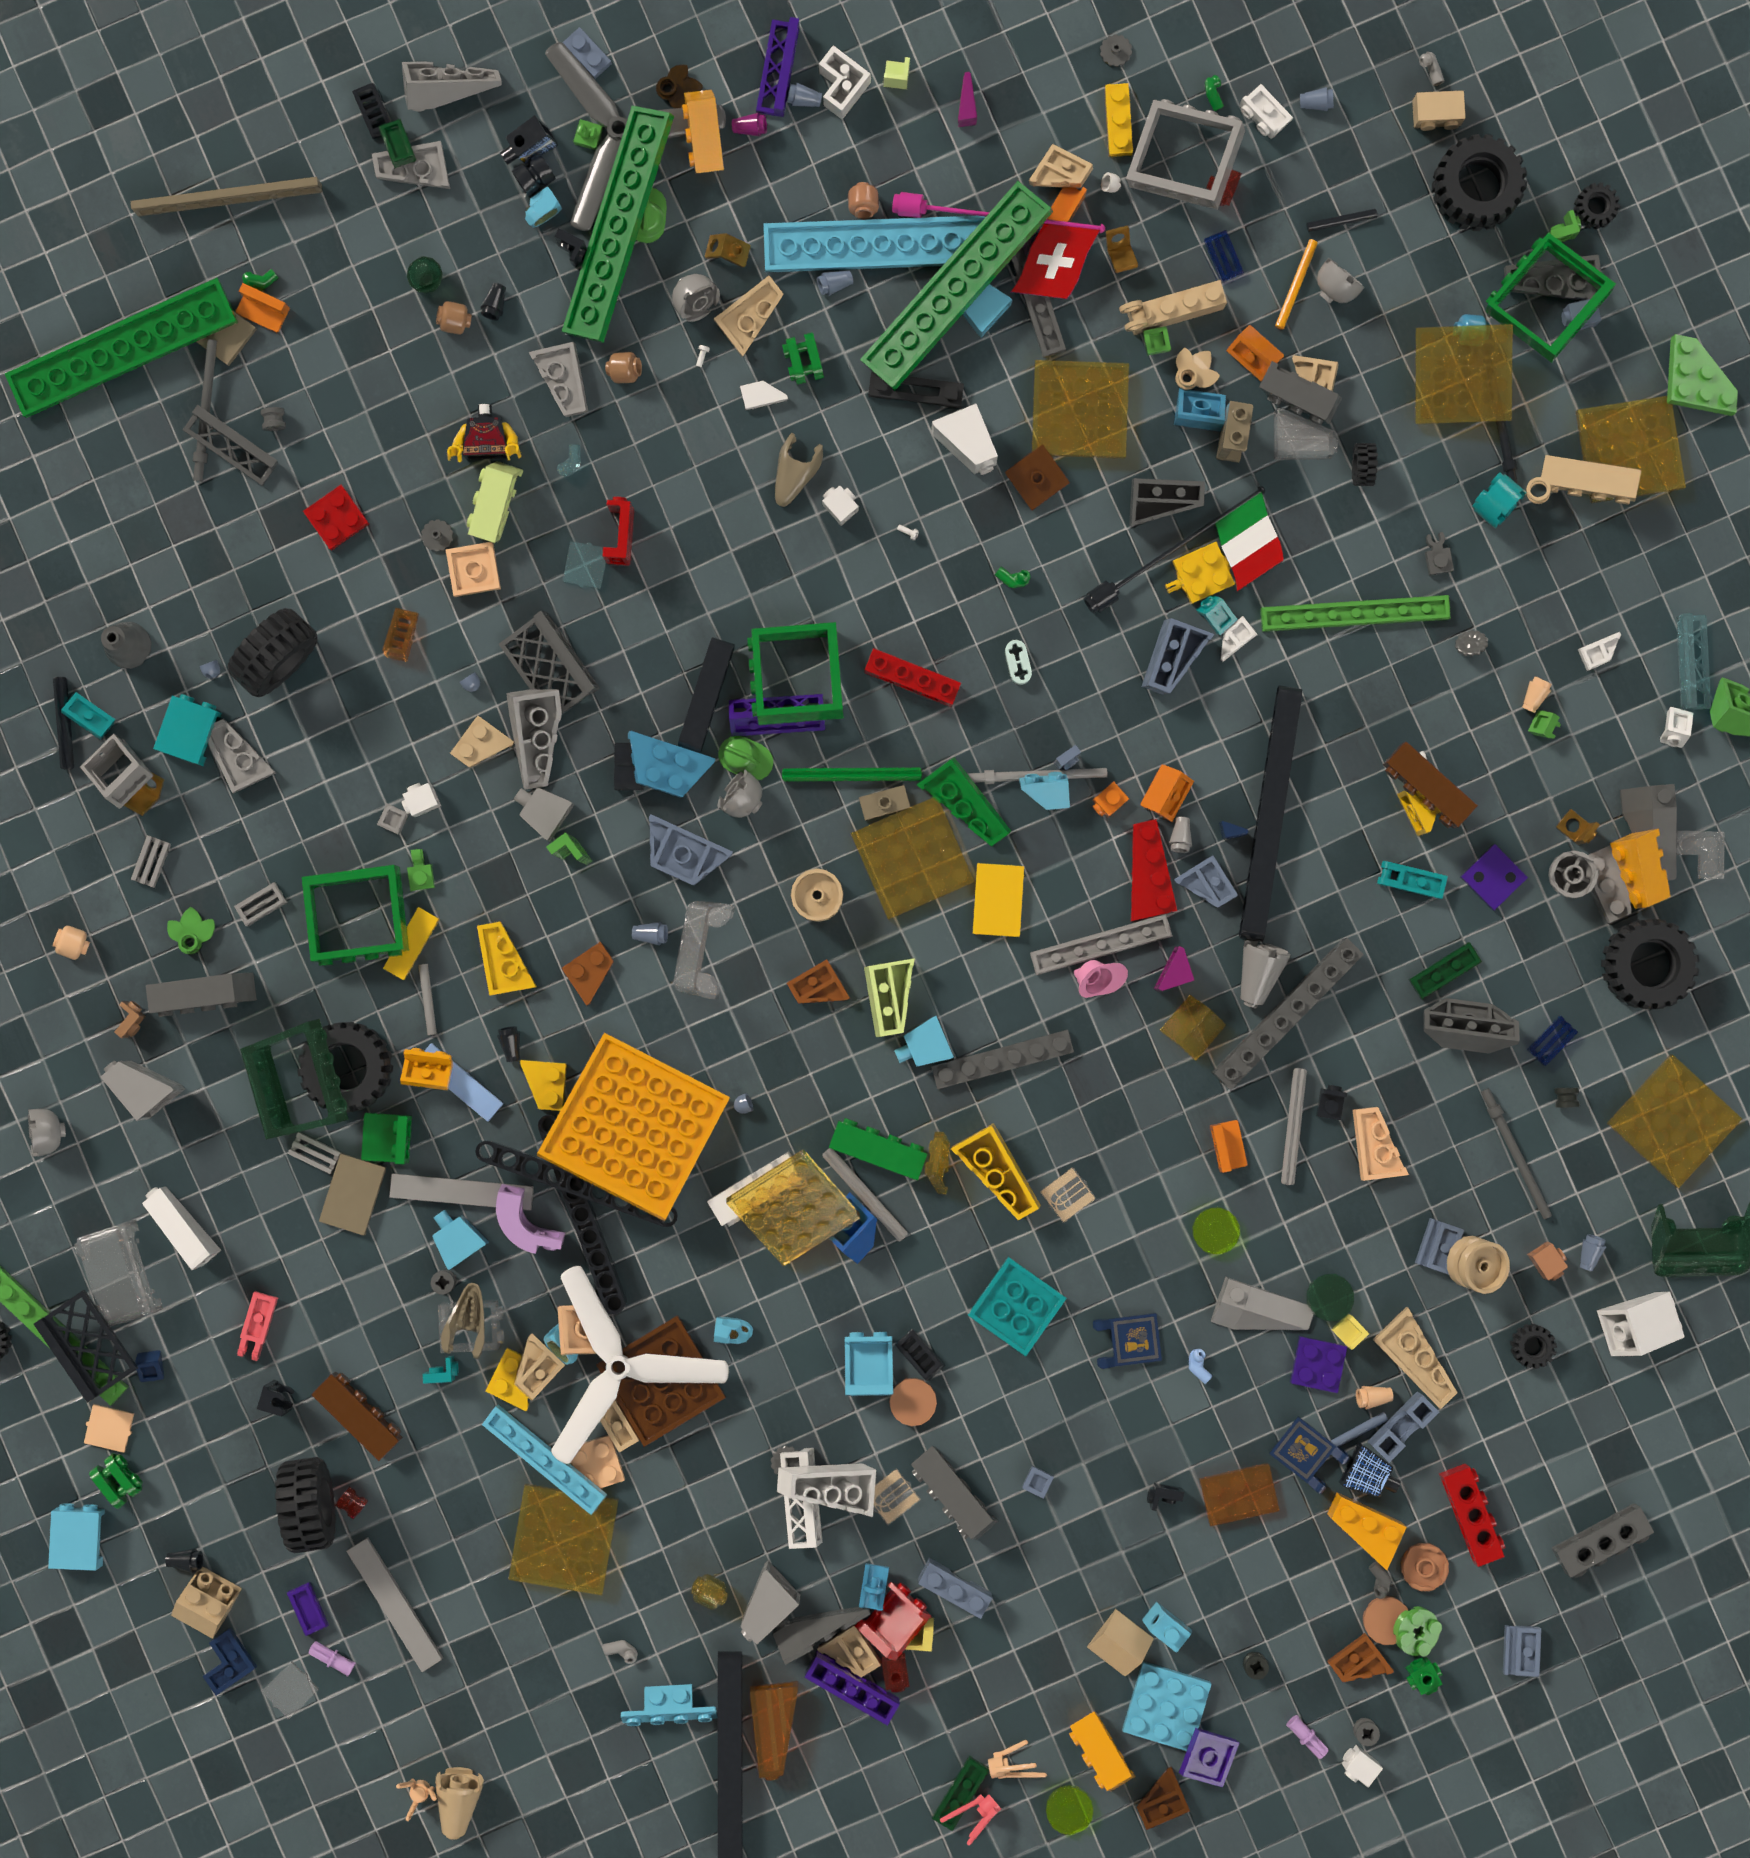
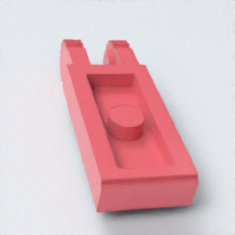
[237,1291,278,1361]

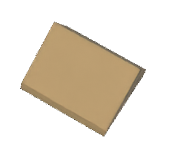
[1087,1609,1154,1676]

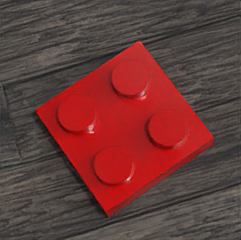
[303,485,369,551]

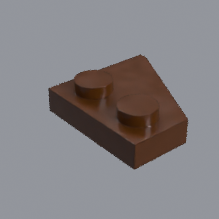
[1137,1766,1190,1830]

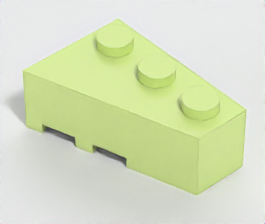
[467,461,523,543]
[864,958,915,1037]

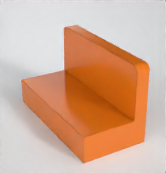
[1042,187,1087,225]
[236,283,290,333]
[1226,325,1284,381]
[1140,765,1194,822]
[1210,1120,1247,1173]

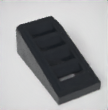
[352,83,391,139]
[895,1329,946,1381]

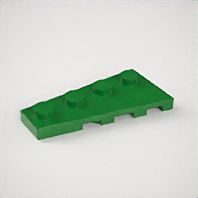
[917,757,1011,846]

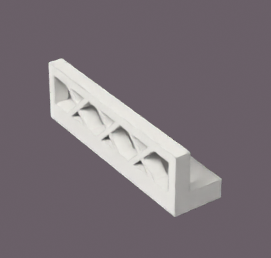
[780,1448,823,1549]

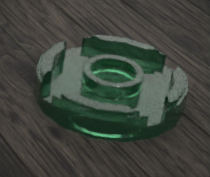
[1307,1274,1354,1321]

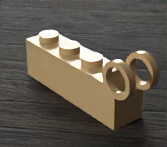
[1119,280,1227,335]
[1527,455,1641,504]

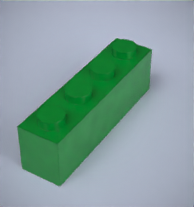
[829,1118,927,1181]

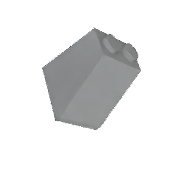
[100,1060,185,1121]
[741,1561,800,1644]

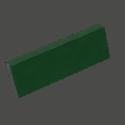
[1408,942,1482,999]
[932,1755,990,1831]

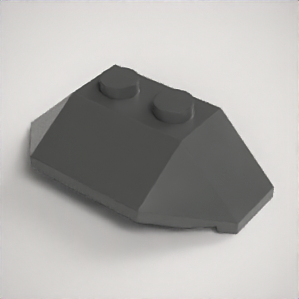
[1424,998,1520,1054]

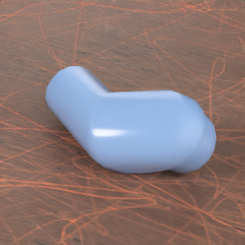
[1189,1349,1212,1384]

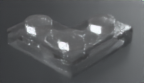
[1676,831,1725,879]

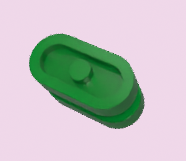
[782,332,824,385]
[89,1453,143,1509]

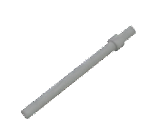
[967,768,1107,784]

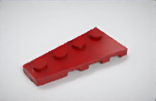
[1131,819,1177,921]

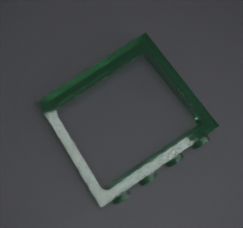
[240,1019,349,1140]

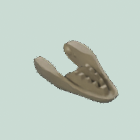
[775,433,823,507]
[441,1283,485,1359]

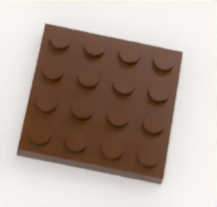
[596,1315,726,1447]

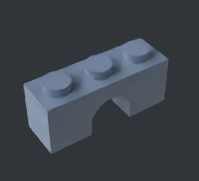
[1367,1391,1439,1463]
[918,1557,992,1619]

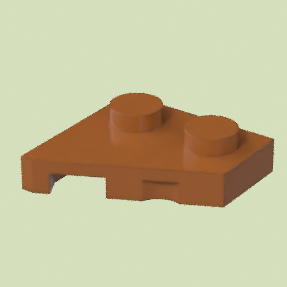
[561,942,614,1006]
[786,959,850,1003]
[1327,1633,1394,1682]

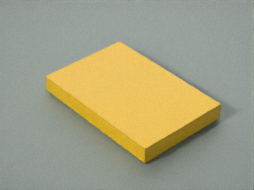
[973,863,1024,937]

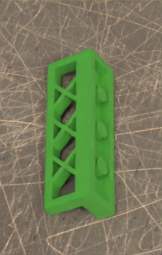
[546,832,592,865]

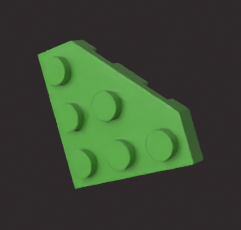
[1667,334,1738,416]

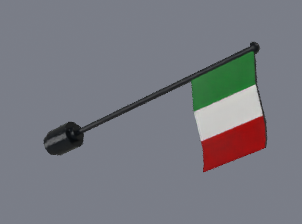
[1083,486,1283,614]

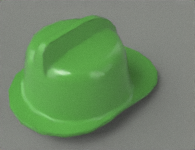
[636,188,667,243]
[718,736,773,780]

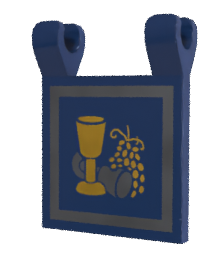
[1093,1313,1162,1369]
[1269,1416,1349,1494]

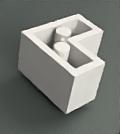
[819,46,871,120]

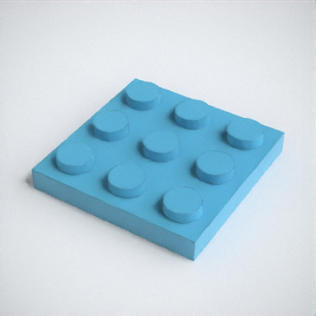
[1122,1661,1211,1751]

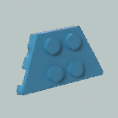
[628,731,715,797]

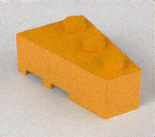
[682,90,724,173]

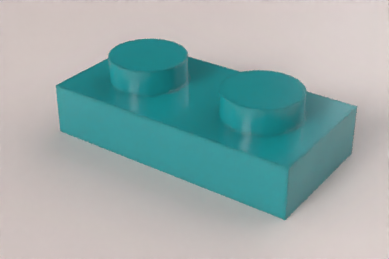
[61,692,115,740]

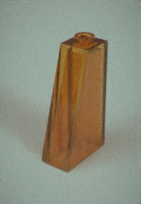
[750,1681,799,1781]

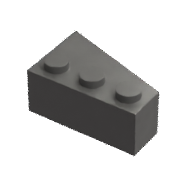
[1259,361,1342,425]
[1129,478,1205,526]

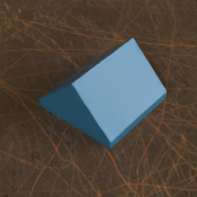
[1174,388,1226,431]

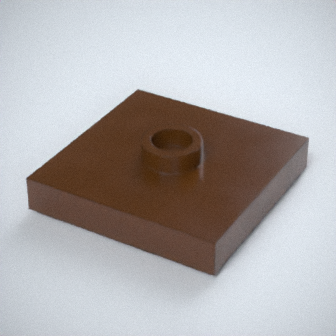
[1005,444,1070,510]

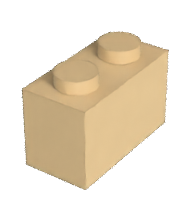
[1412,91,1465,131]

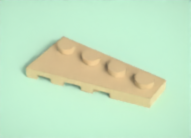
[1373,1307,1457,1409]

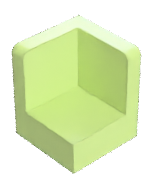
[884,57,910,89]

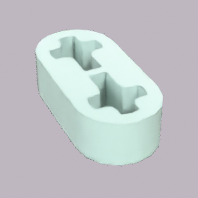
[1005,640,1032,685]

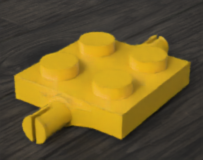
[1165,542,1235,604]

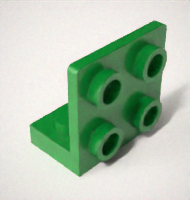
[361,1113,412,1164]

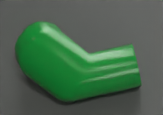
[242,269,279,291]
[994,566,1031,588]

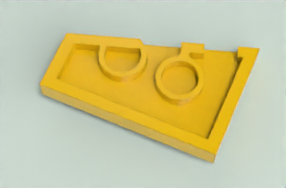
[477,922,537,996]

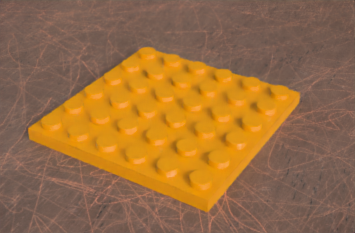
[537,1033,730,1221]

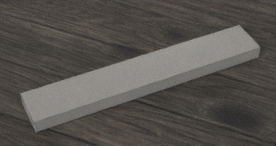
[1030,914,1172,975]
[390,1173,534,1210]
[346,1537,443,1672]

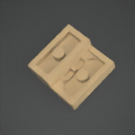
[600,1399,640,1452]

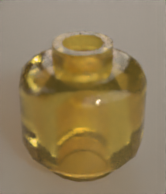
[691,1574,728,1610]

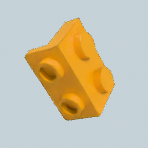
[400,1048,453,1090]

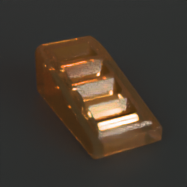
[382,608,419,662]

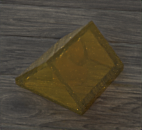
[1160,995,1226,1061]

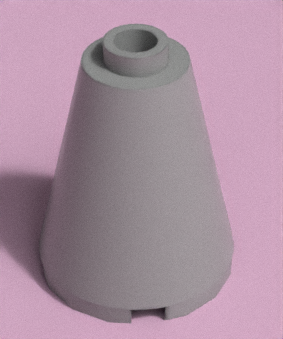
[1240,940,1291,1008]

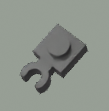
[1425,532,1454,576]

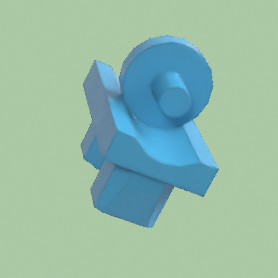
[859,1563,889,1611]

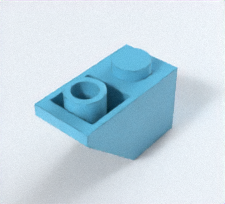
[1019,772,1070,810]

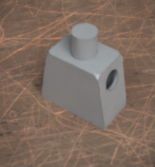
[514,787,574,842]

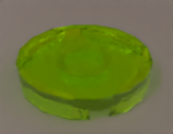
[1192,1207,1240,1255]
[1046,1785,1094,1835]

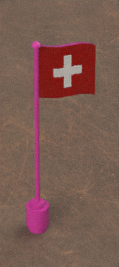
[892,192,1105,299]

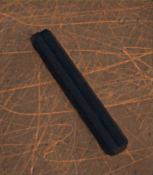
[53,677,74,770]

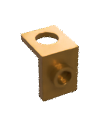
[1106,225,1138,273]
[705,233,751,267]
[124,772,164,816]
[1556,809,1600,845]

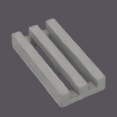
[131,835,171,888]
[234,882,288,927]
[288,1132,342,1174]

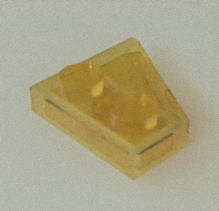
[925,1132,950,1194]

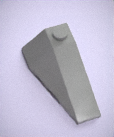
[402,62,502,112]
[506,689,562,790]
[1211,1276,1316,1330]

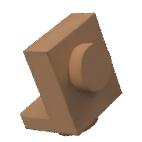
[114,1001,146,1038]

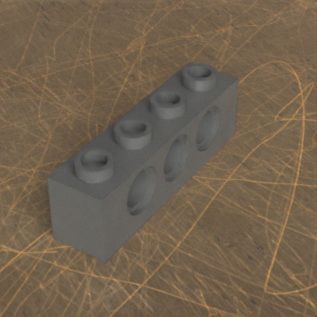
[1551,1503,1654,1578]

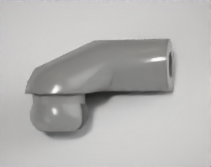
[1419,52,1444,86]
[603,1640,638,1664]

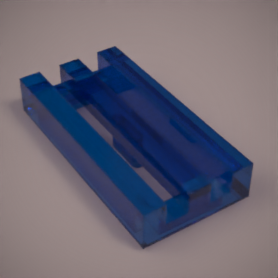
[1204,230,1244,283]
[1527,1016,1578,1066]

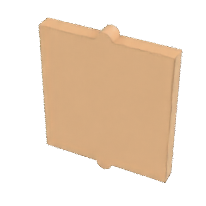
[84,1404,134,1452]

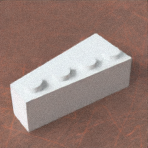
[707,1152,804,1227]
[777,1463,876,1517]

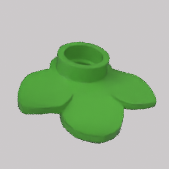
[167,907,215,954]

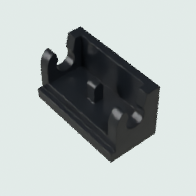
[257,1380,295,1417]

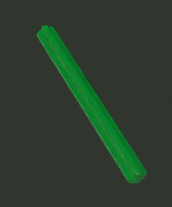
[782,767,922,781]

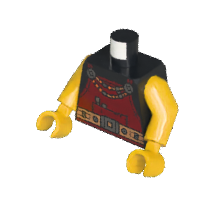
[447,404,521,462]

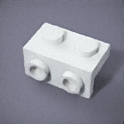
[1239,84,1293,139]

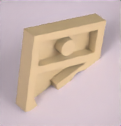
[1029,144,1093,188]
[1292,355,1339,391]
[450,716,515,768]
[514,1334,565,1401]
[817,1623,882,1678]

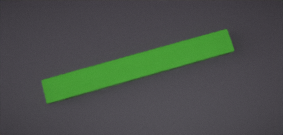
[1260,595,1451,632]

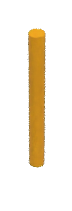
[1275,239,1318,330]

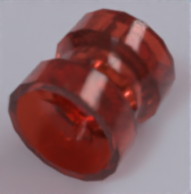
[335,1487,368,1520]

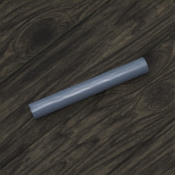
[1331,1412,1388,1447]

